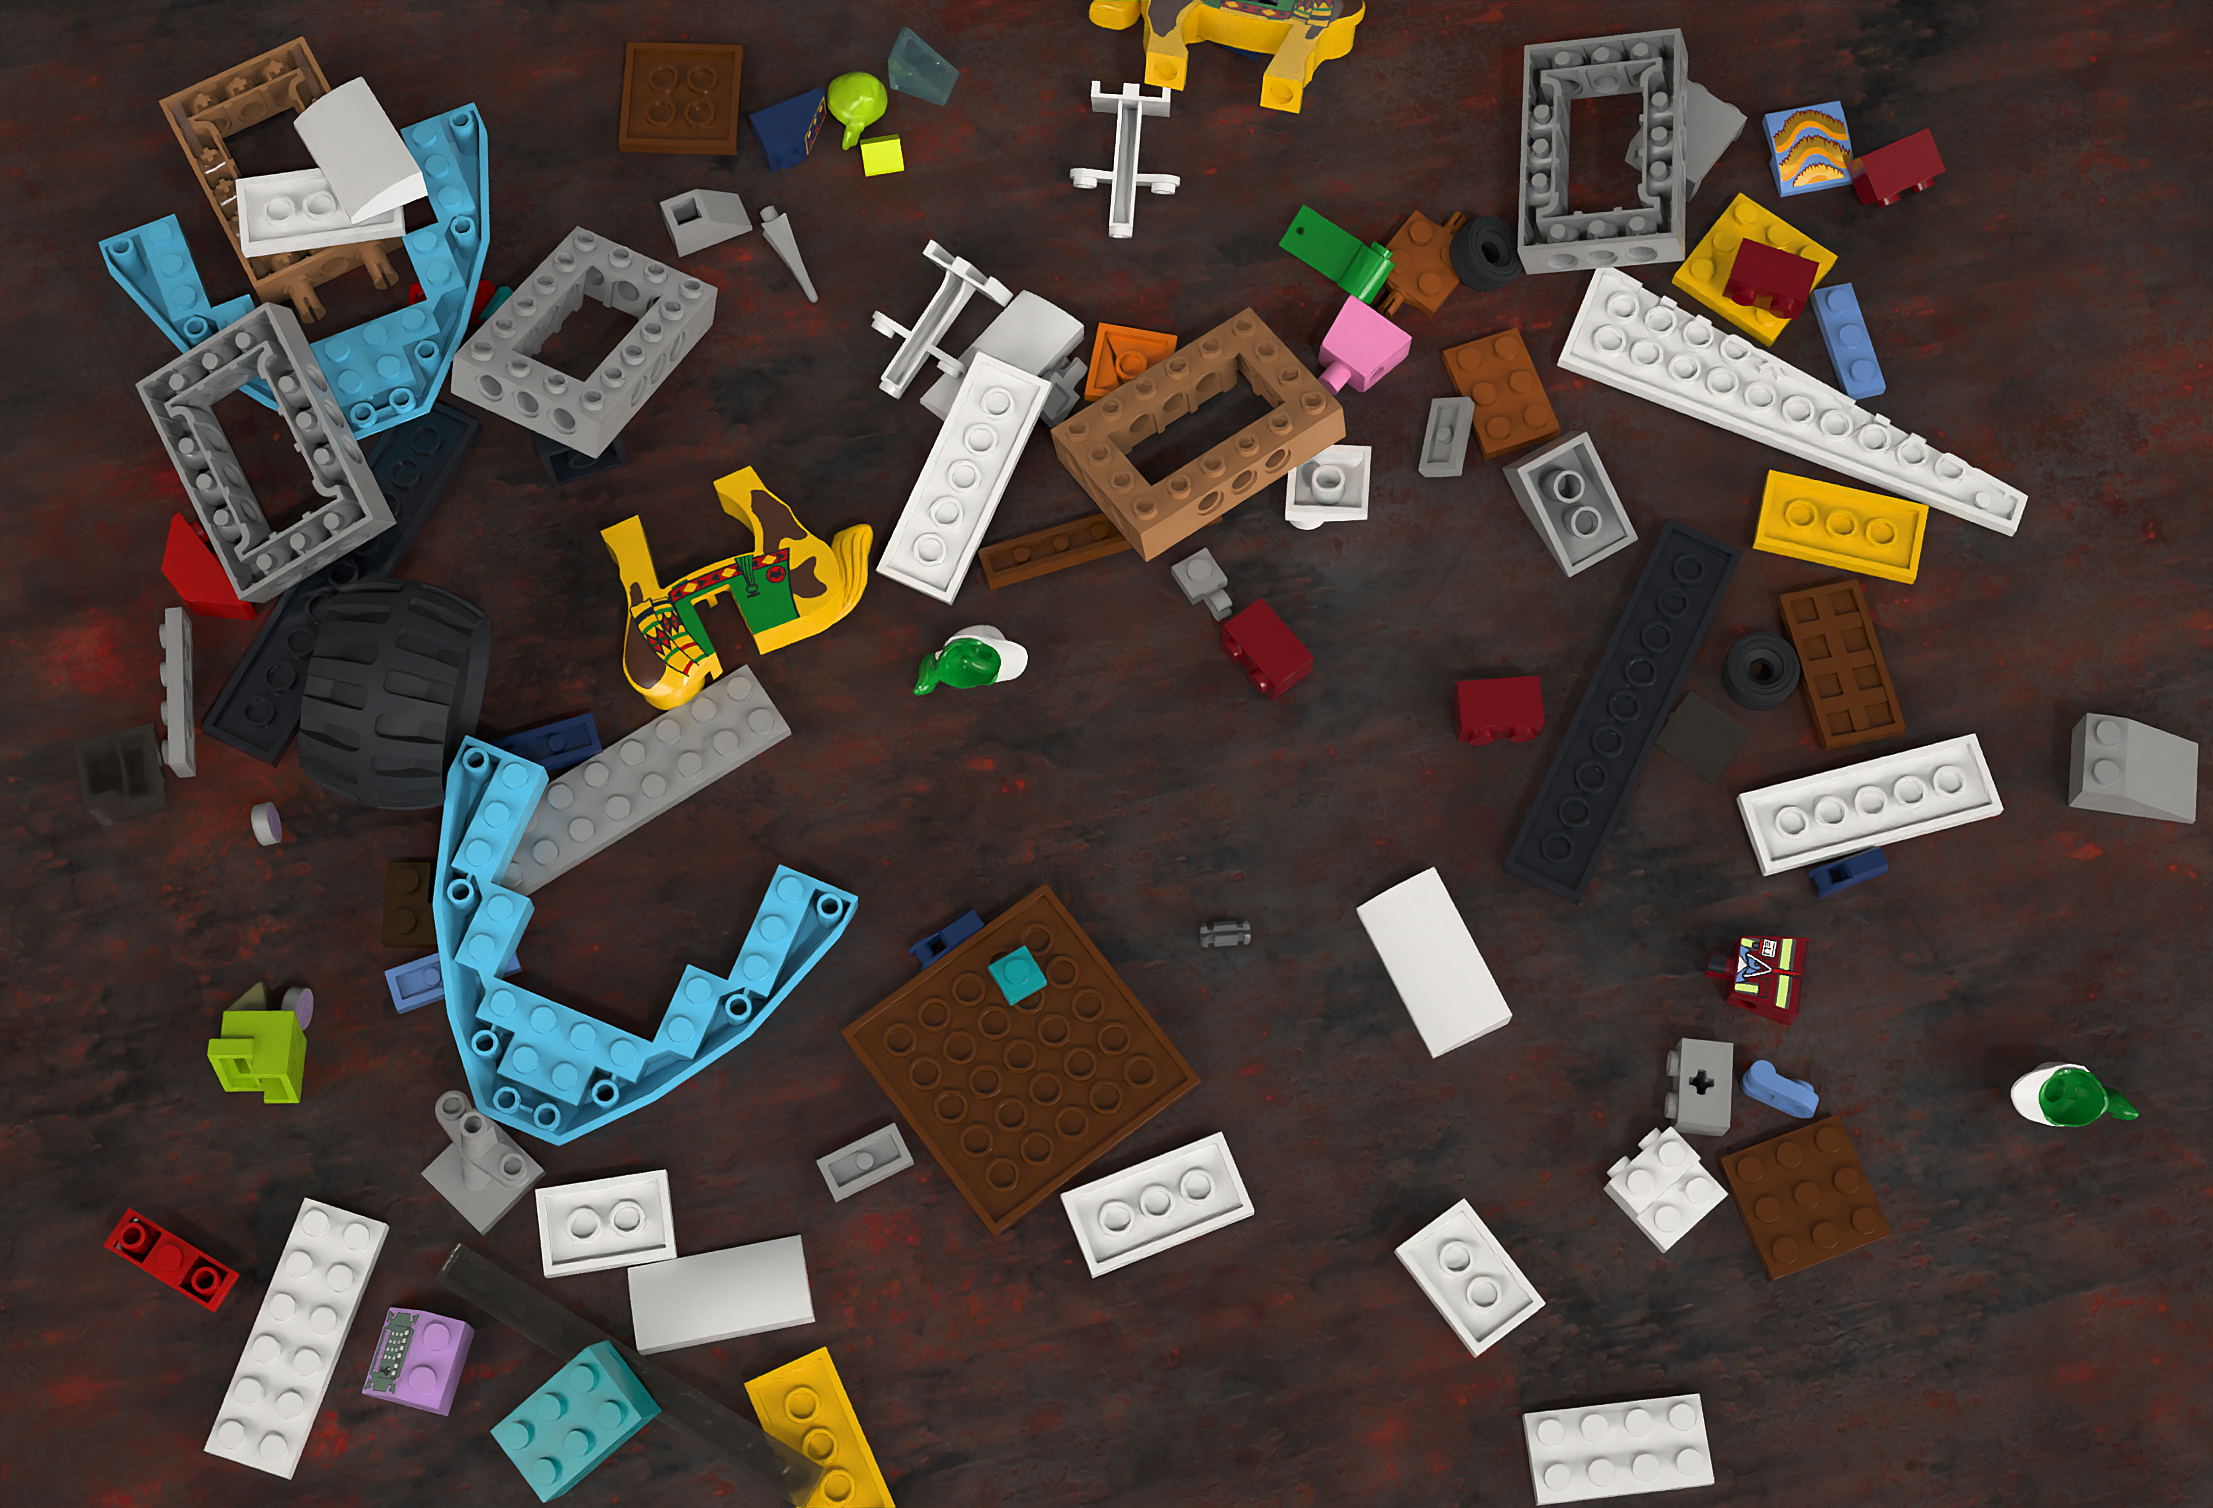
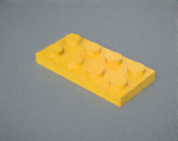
[1752,470,1929,585]
[744,1346,896,1508]

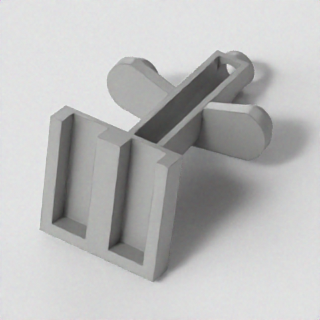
[421,1090,546,1236]

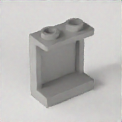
[1624,79,1747,202]

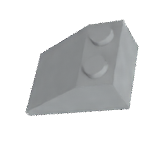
[1502,431,1638,577]
[2068,713,2198,824]

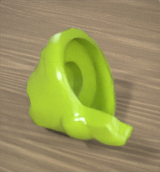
[826,71,888,151]

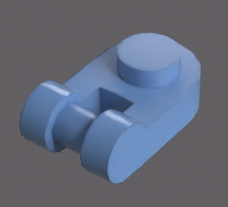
[1739,1060,1819,1118]

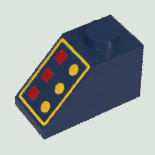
[749,87,827,172]

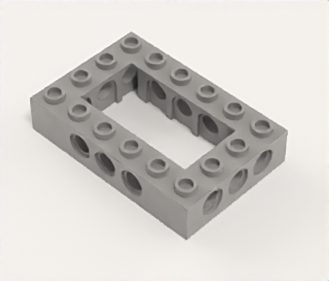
[1517,28,1688,275]
[451,226,718,459]
[135,302,396,603]

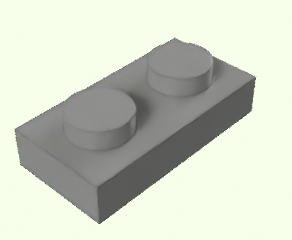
[1418,397,1475,478]
[816,1122,914,1202]

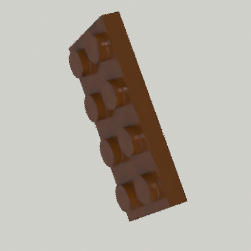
[1776,579,1906,751]

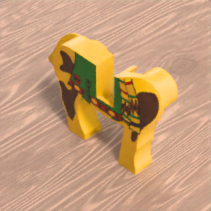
[1089,0,1365,114]
[600,466,874,711]

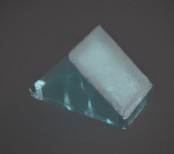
[887,27,960,105]

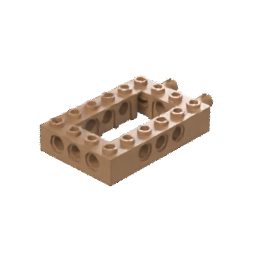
[158,36,407,324]

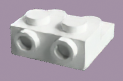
[1603,1126,1728,1254]

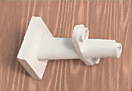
[1070,81,1180,238]
[871,240,1013,400]

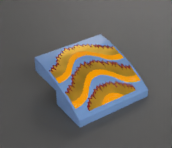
[1762,101,1854,197]

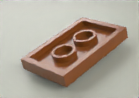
[1442,328,1561,460]

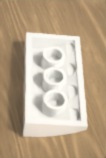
[293,76,428,224]
[920,290,1084,422]
[1356,867,1512,1059]
[628,1235,815,1356]

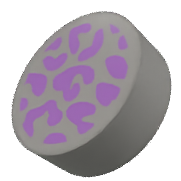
[251,802,282,846]
[281,987,313,1031]

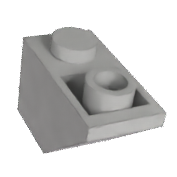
[660,189,753,257]

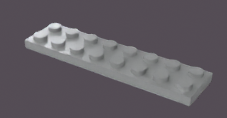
[499,664,791,897]

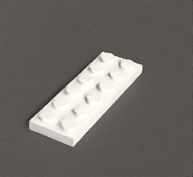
[876,351,1052,606]
[1736,733,2004,876]
[204,1198,390,1480]

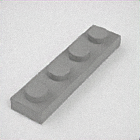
[159,607,196,778]

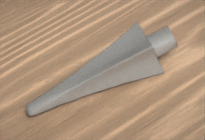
[760,206,818,303]

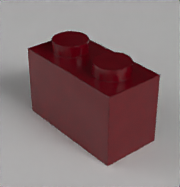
[1845,127,1946,208]
[1722,237,1820,321]
[1221,598,1314,701]
[1452,675,1545,746]

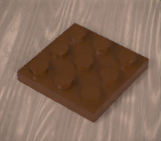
[618,42,744,155]
[1717,1114,1892,1282]

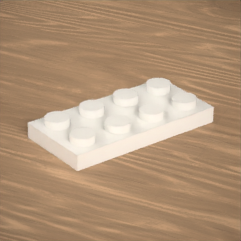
[235,168,406,258]
[1060,1131,1255,1278]
[1522,1394,1715,1506]

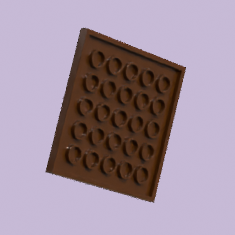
[840,883,1201,1238]

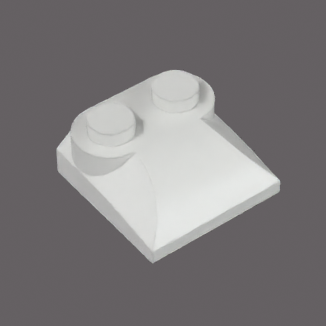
[1285,445,1371,530]

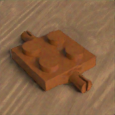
[1378,210,1468,319]

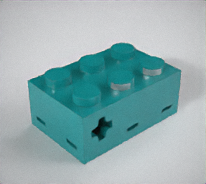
[490,1340,662,1503]

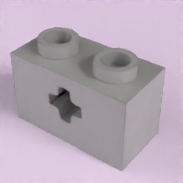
[1664,1038,1734,1137]

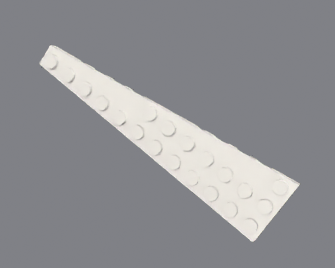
[1557,267,2028,537]

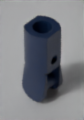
[1807,846,1888,899]
[908,908,985,972]

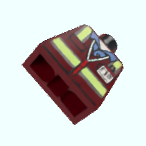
[1704,936,1809,1026]

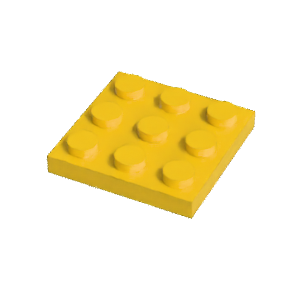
[1671,192,1838,347]

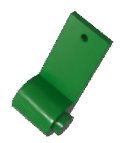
[1279,204,1396,305]

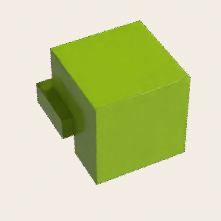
[207,1011,307,1103]

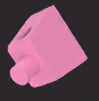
[1318,294,1412,395]

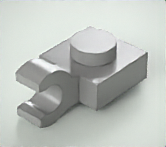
[1039,357,1088,428]
[1171,548,1232,622]

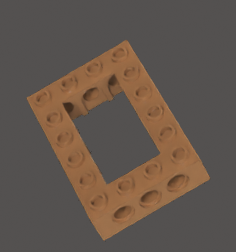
[1051,307,1346,562]

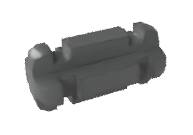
[1199,920,1251,947]

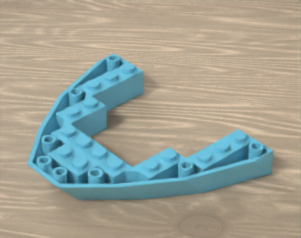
[98,102,490,440]
[432,735,858,1146]

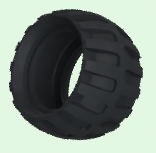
[298,578,492,810]

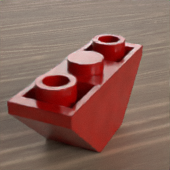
[161,512,258,621]
[103,1208,240,1313]

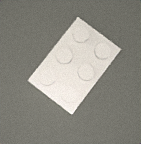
[535,1169,678,1278]
[1394,1198,1546,1358]

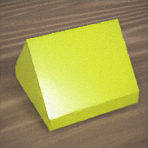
[859,134,904,177]

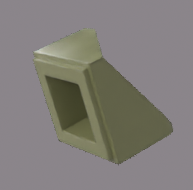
[223,981,275,1015]

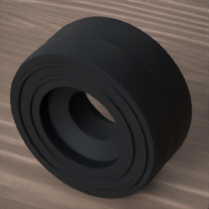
[1449,216,1523,292]
[1721,632,1800,711]

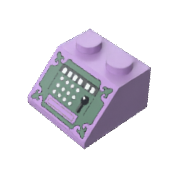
[362,1307,475,1416]

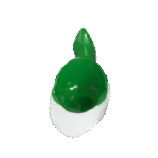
[913,625,1028,695]
[2011,1062,2139,1127]

